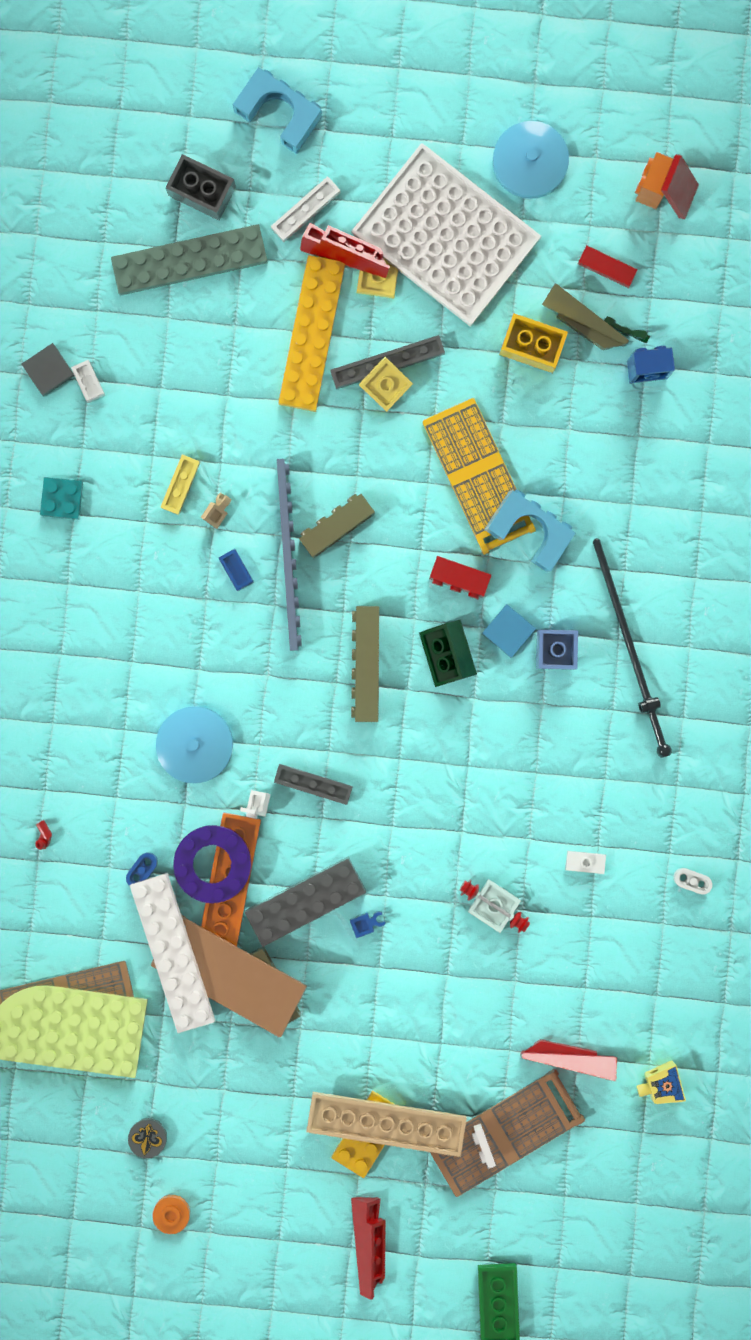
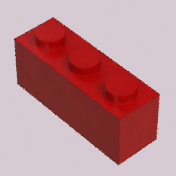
[429,556,491,600]

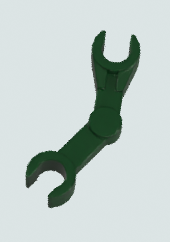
[604,316,650,343]

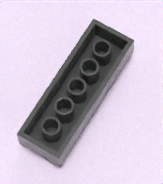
[245,856,366,947]

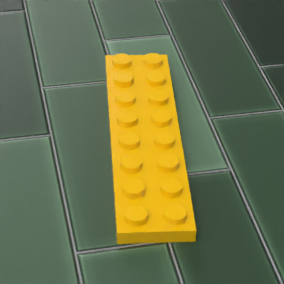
[278,255,345,412]

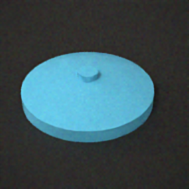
[493,121,569,199]
[156,707,233,783]

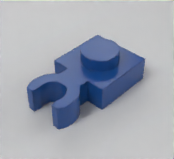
[350,911,386,939]

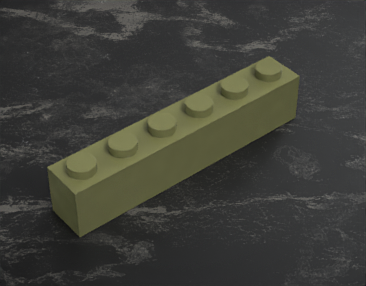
[351,606,379,722]

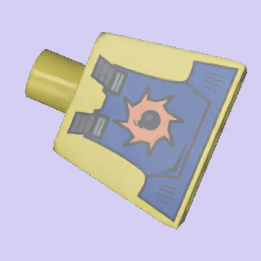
[636,1061,686,1104]

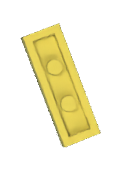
[160,455,200,515]

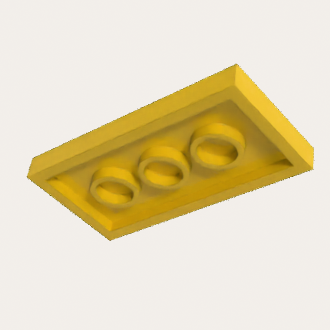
[331,1090,395,1178]

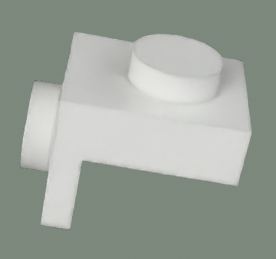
[240,790,271,819]

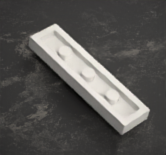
[271,176,341,242]

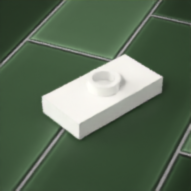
[71,360,105,403]
[565,850,606,874]

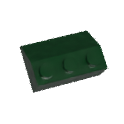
[419,619,477,687]

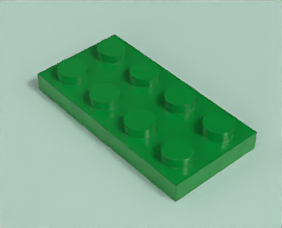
[478,1263,520,1340]

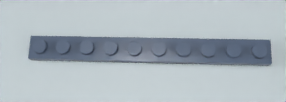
[277,458,302,651]

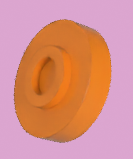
[153,1195,190,1234]

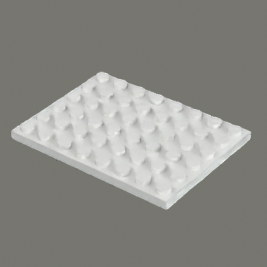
[351,143,541,327]

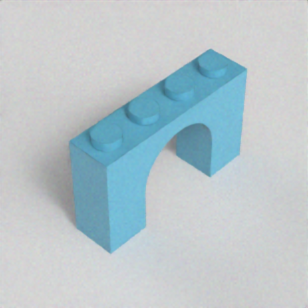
[233,67,322,154]
[484,490,575,572]

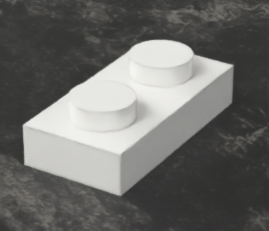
[472,1123,496,1169]

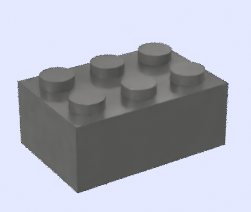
[165,154,236,221]

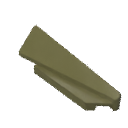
[542,283,629,350]

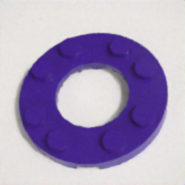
[173,825,251,903]

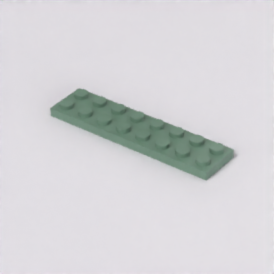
[111,224,268,296]

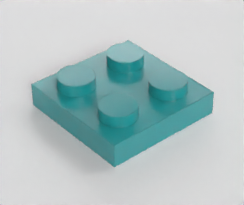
[40,477,83,520]

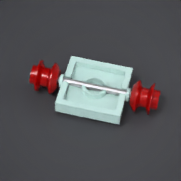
[459,879,530,933]

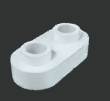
[673,868,712,895]

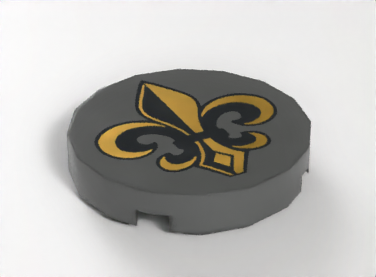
[128,1118,167,1158]

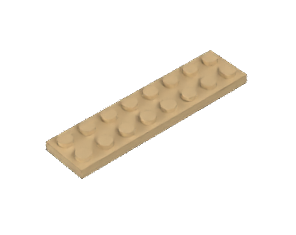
[306,1092,467,1157]

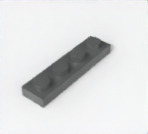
[274,764,353,805]

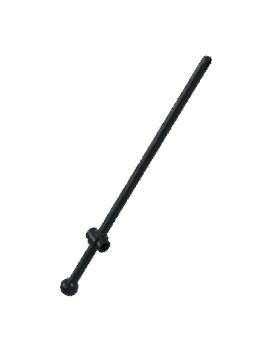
[593,538,672,758]

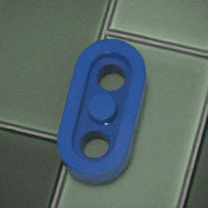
[126,852,158,886]

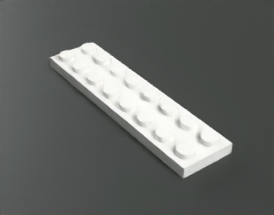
[130,873,216,1033]

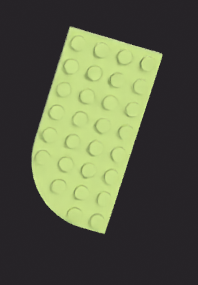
[0,985,148,1078]

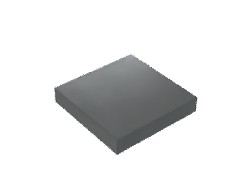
[21,343,75,397]

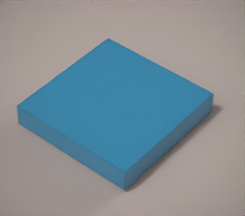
[482,604,536,658]

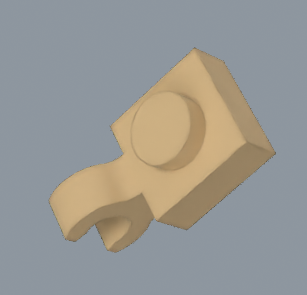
[200,492,232,529]

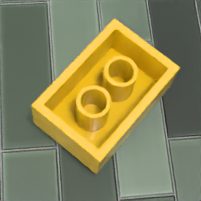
[499,313,568,373]

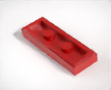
[578,245,638,288]

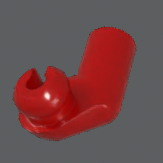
[35,820,52,850]

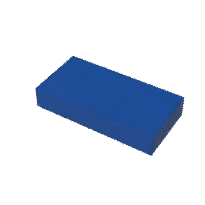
[219,549,254,591]

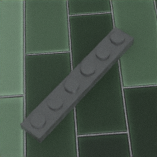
[330,335,445,390]

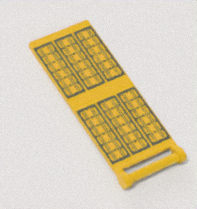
[422,398,536,555]

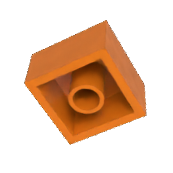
[635,152,673,209]

